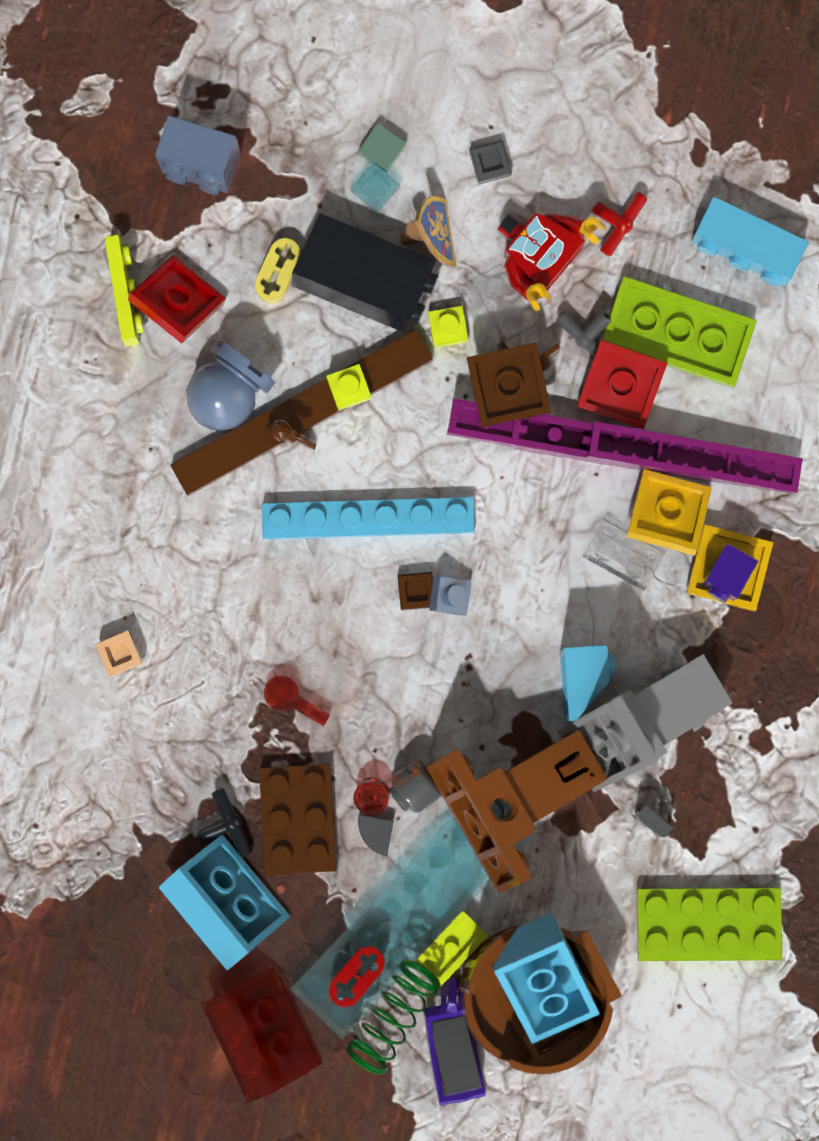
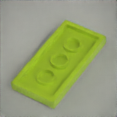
[602,276,757,389]
[636,887,782,961]

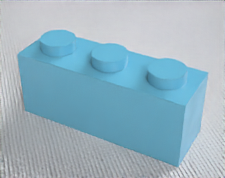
[692,196,809,287]

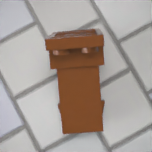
[426,731,607,893]

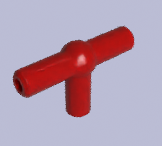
[592,192,647,257]

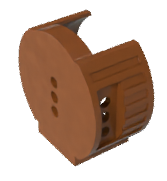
[459,925,622,1074]

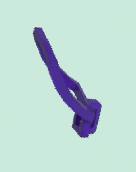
[423,976,486,1106]

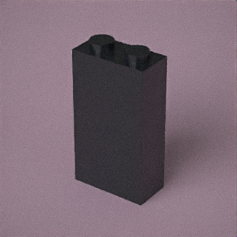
[291,213,439,334]

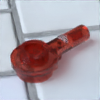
[264,676,330,727]

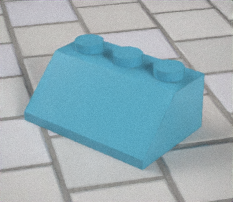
[158,835,291,970]
[493,912,599,1044]

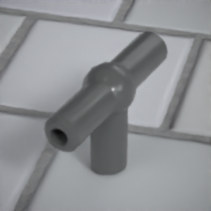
[556,312,611,357]

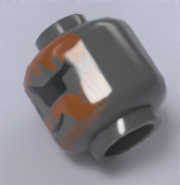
[389,760,442,813]

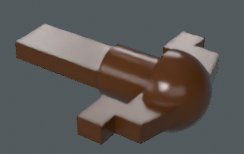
[265,420,316,450]

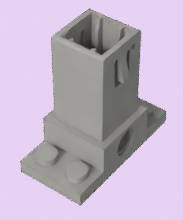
[557,654,733,793]

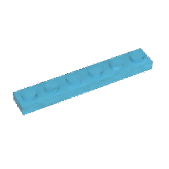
[262,497,474,540]

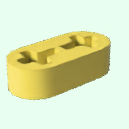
[255,238,301,304]

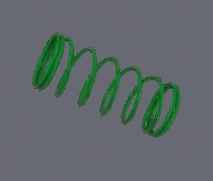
[346,960,441,1075]

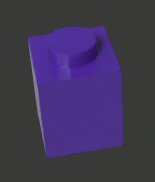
[702,544,758,603]

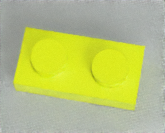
[414,910,489,986]

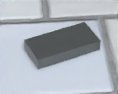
[432,1016,482,1096]

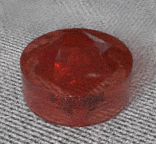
[353,777,390,815]

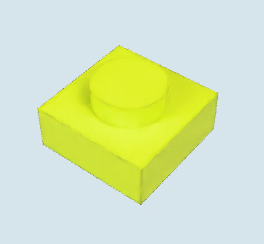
[428,306,468,348]
[326,364,371,411]

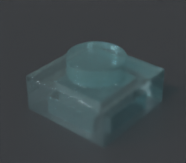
[350,162,400,213]

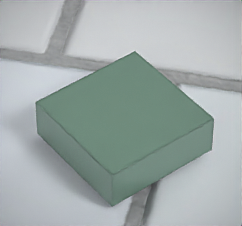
[358,123,406,173]

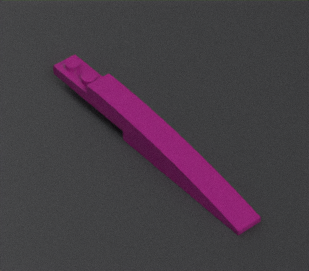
[447,398,803,494]

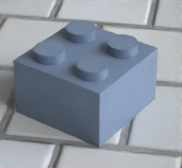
[155,115,241,195]

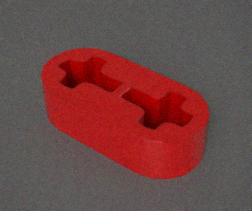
[329,946,385,1007]

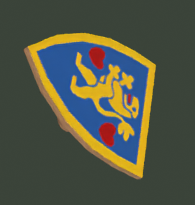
[400,196,456,268]

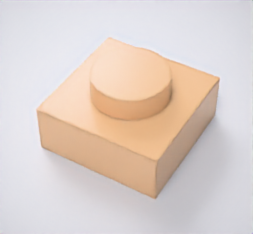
[95,630,143,677]

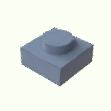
[429,575,471,616]

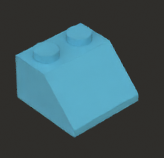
[560,645,616,723]

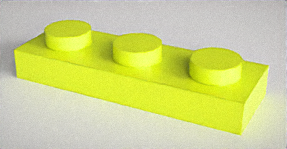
[104,235,144,346]

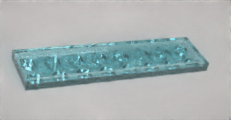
[290,816,540,1039]

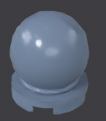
[186,339,276,431]

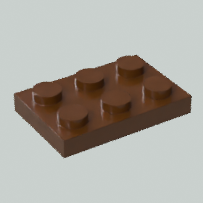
[259,764,337,876]

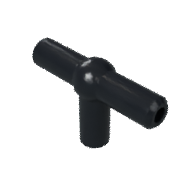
[198,788,253,857]

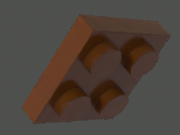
[466,342,551,428]

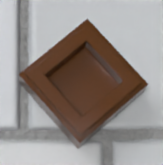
[397,572,433,611]

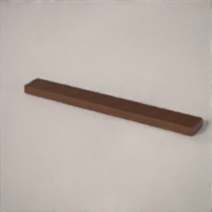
[170,329,433,496]

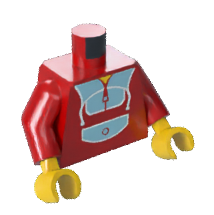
[497,213,606,311]

